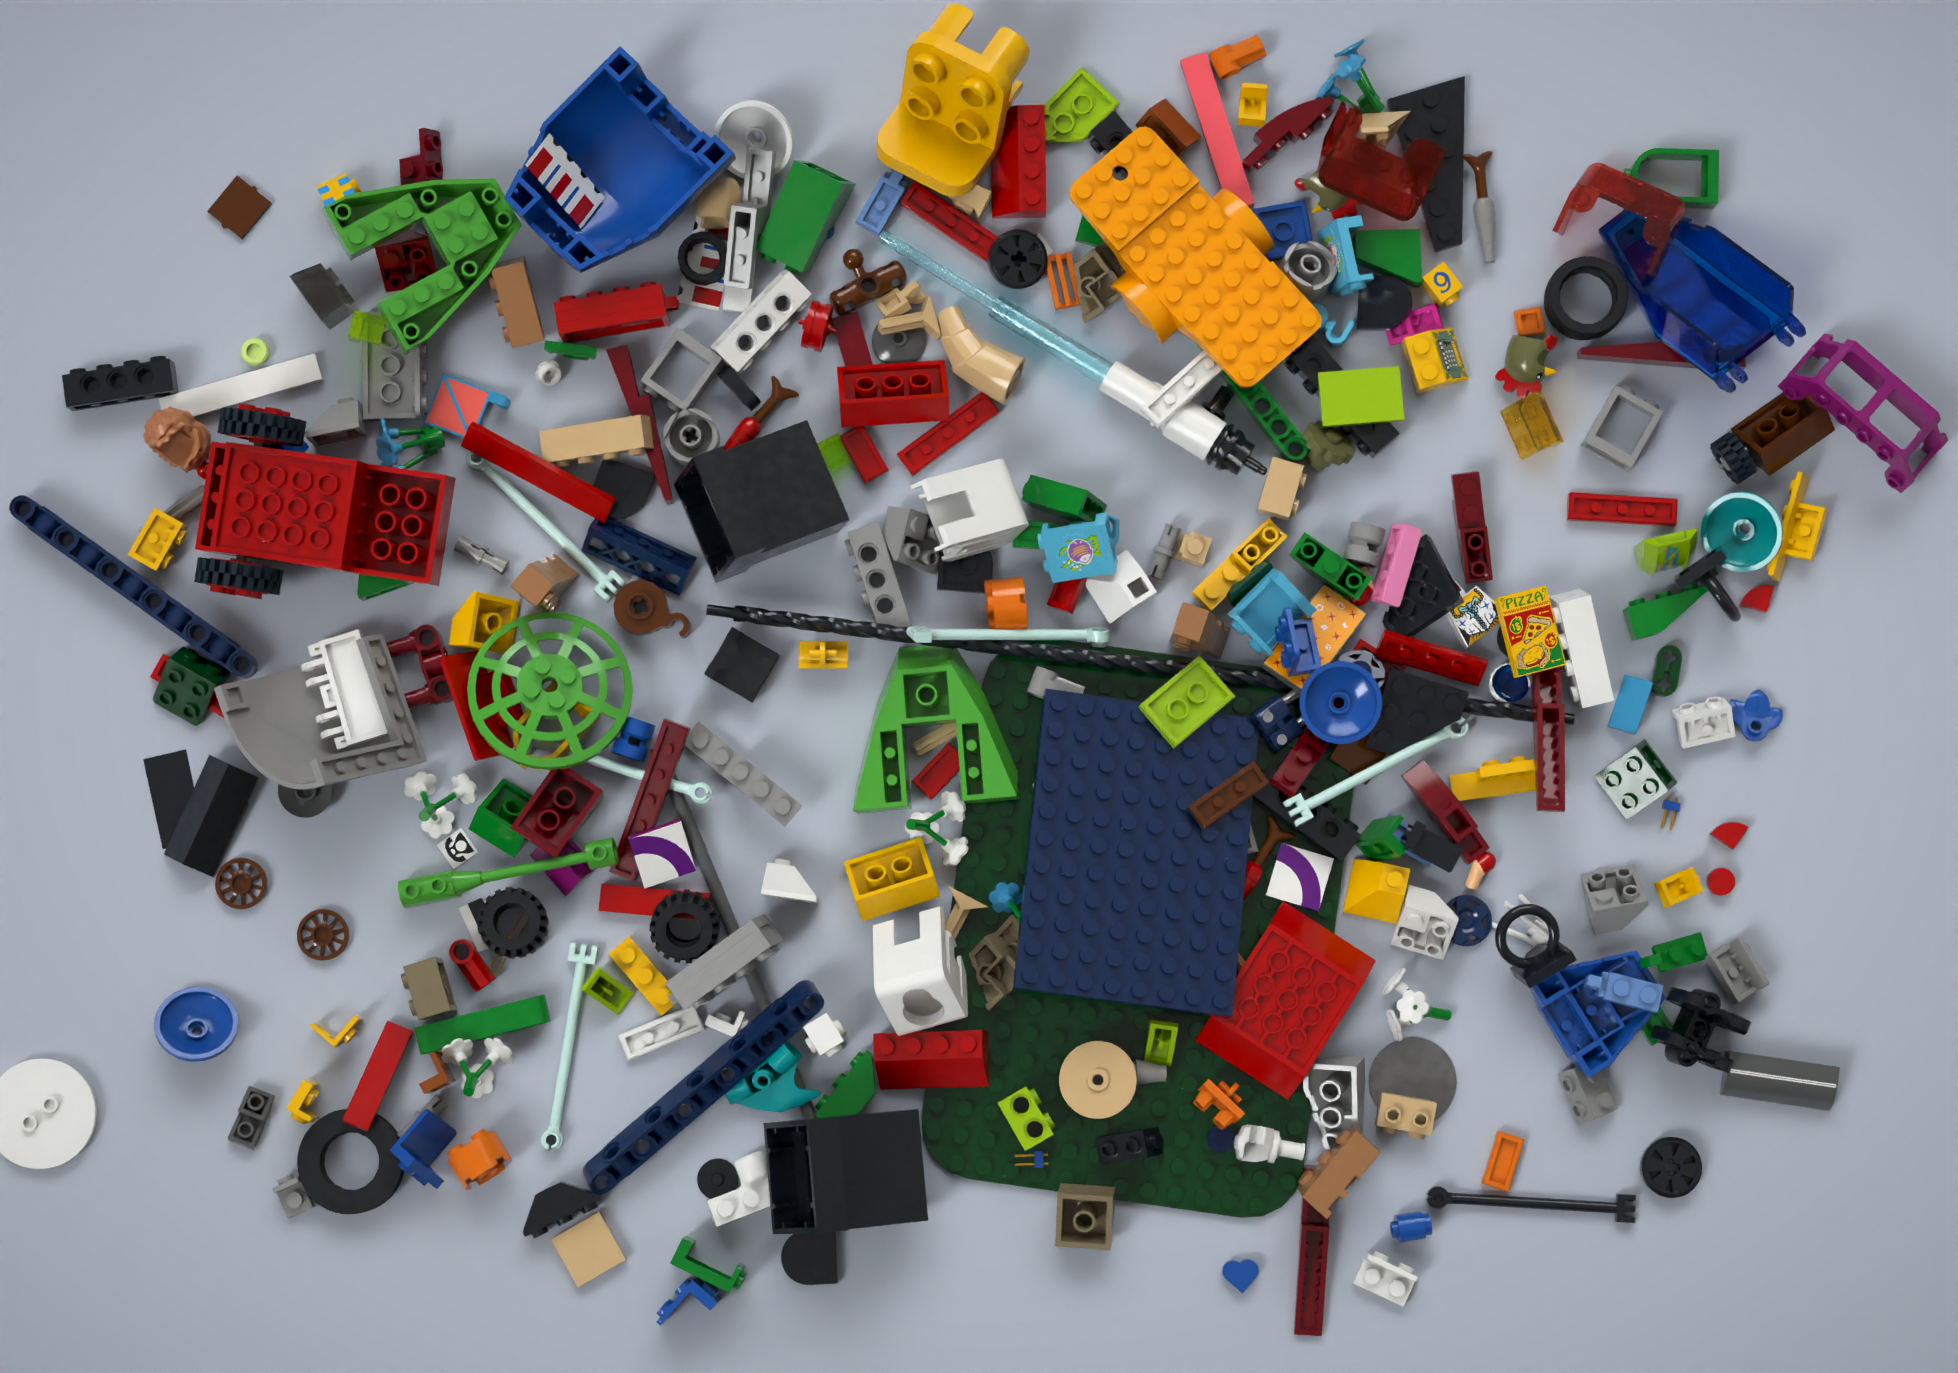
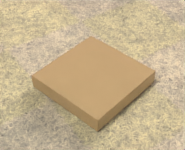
[551,1211,626,1287]

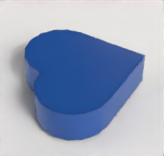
[1222,1259,1259,1293]

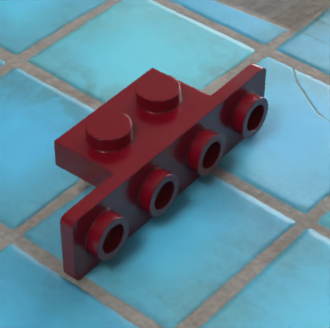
[399,128,443,235]

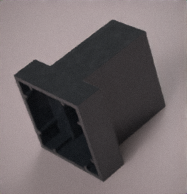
[674,420,850,583]
[763,1109,928,1234]

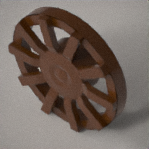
[215,858,267,909]
[297,909,349,961]

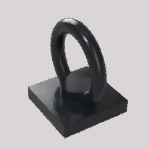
[1675,545,1741,622]
[1495,904,1577,988]

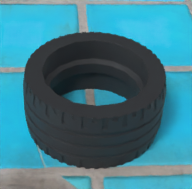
[1544,256,1628,341]

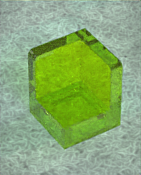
[348,310,387,345]
[817,433,851,472]

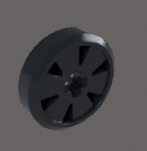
[987,229,1048,289]
[1640,1137,1702,1198]

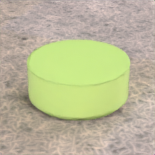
[241,338,270,366]

